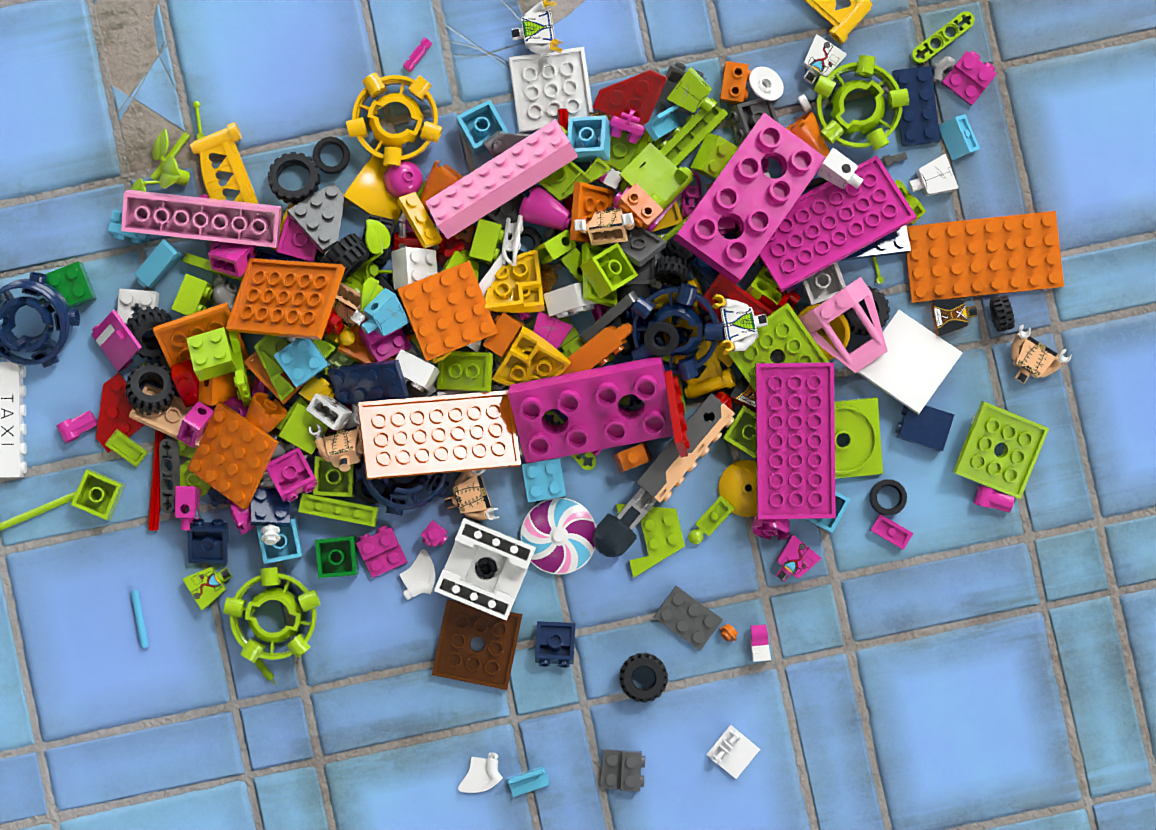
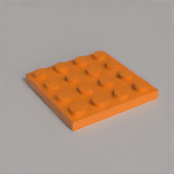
[397,260,498,361]
[153,302,250,375]
[188,402,278,509]

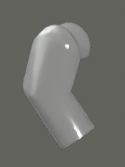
[933,56,955,82]

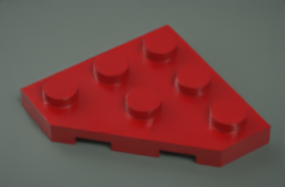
[592,69,668,126]
[96,372,145,453]

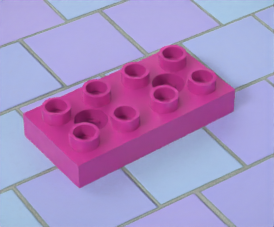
[673,113,826,284]
[508,356,674,464]

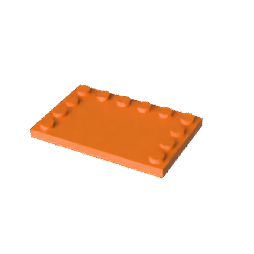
[225,258,345,340]

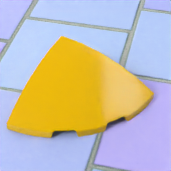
[344,156,402,225]
[485,249,545,313]
[492,326,571,386]

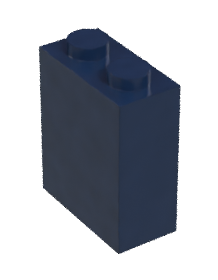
[895,405,955,452]

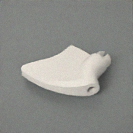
[399,549,436,600]
[458,752,503,793]

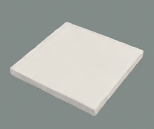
[508,47,594,133]
[857,310,962,415]

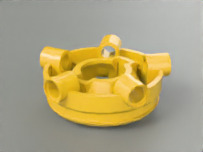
[346,72,443,167]

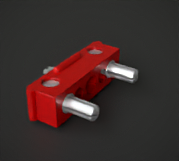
[392,223,447,253]

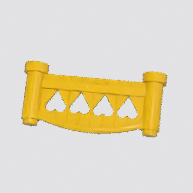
[804,0,873,45]
[190,122,259,204]
[654,278,736,399]

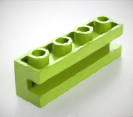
[658,98,728,167]
[298,493,380,527]

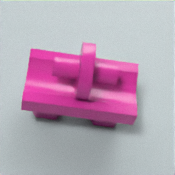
[609,109,645,144]

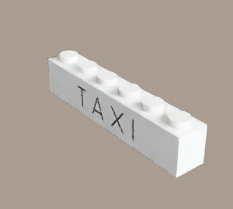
[0,362,27,478]

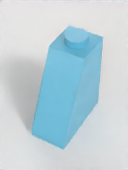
[135,239,184,289]

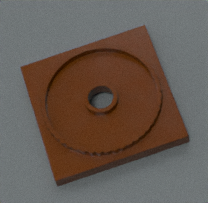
[432,599,523,690]

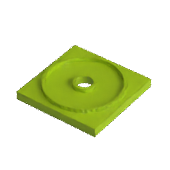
[724,303,830,393]
[834,397,883,479]
[953,401,1049,499]

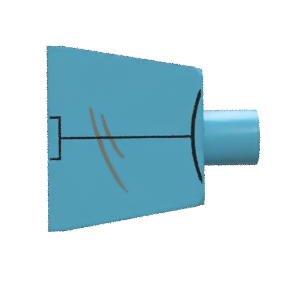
[361,288,410,336]

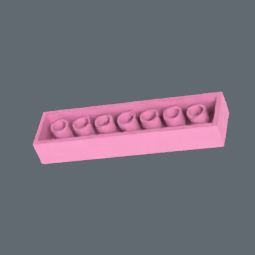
[426,119,579,239]
[121,190,282,248]

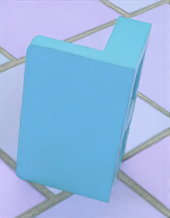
[644,104,681,141]
[939,114,980,160]
[507,766,550,797]

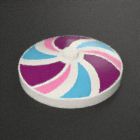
[521,498,596,574]

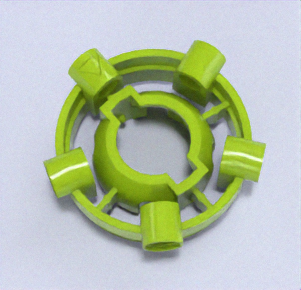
[813,55,909,151]
[223,567,321,662]

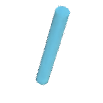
[131,590,149,648]

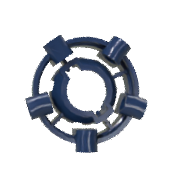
[0,272,80,368]
[631,283,725,380]
[354,454,449,516]

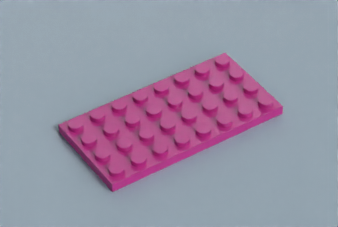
[759,155,917,292]
[755,362,836,519]

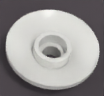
[749,67,784,101]

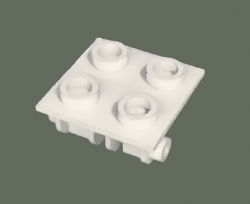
[706,725,760,779]

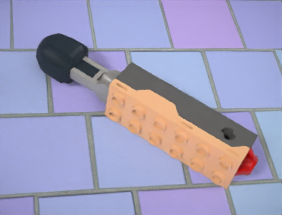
[593,391,735,557]

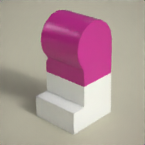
[587,161,623,192]
[750,624,771,662]

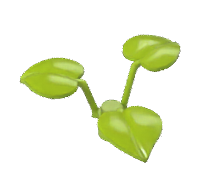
[131,128,190,192]
[355,219,394,312]

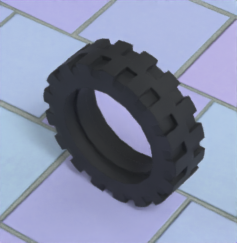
[268,152,320,204]

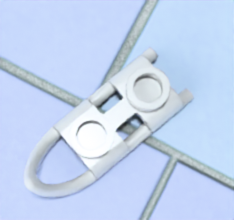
[502,215,523,266]

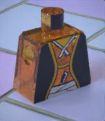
[930,299,977,336]

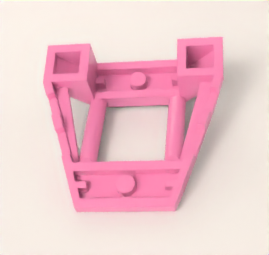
[799,276,888,373]

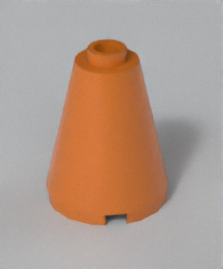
[786,111,830,157]
[420,160,463,215]
[245,392,287,434]

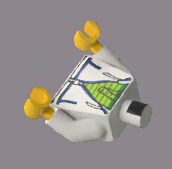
[511,0,562,56]
[712,295,768,355]

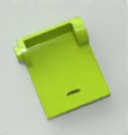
[619,142,693,211]

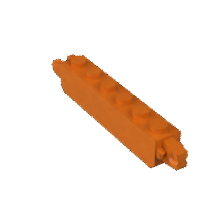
[561,323,633,375]

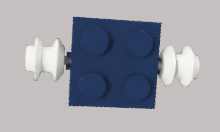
[250,472,290,545]

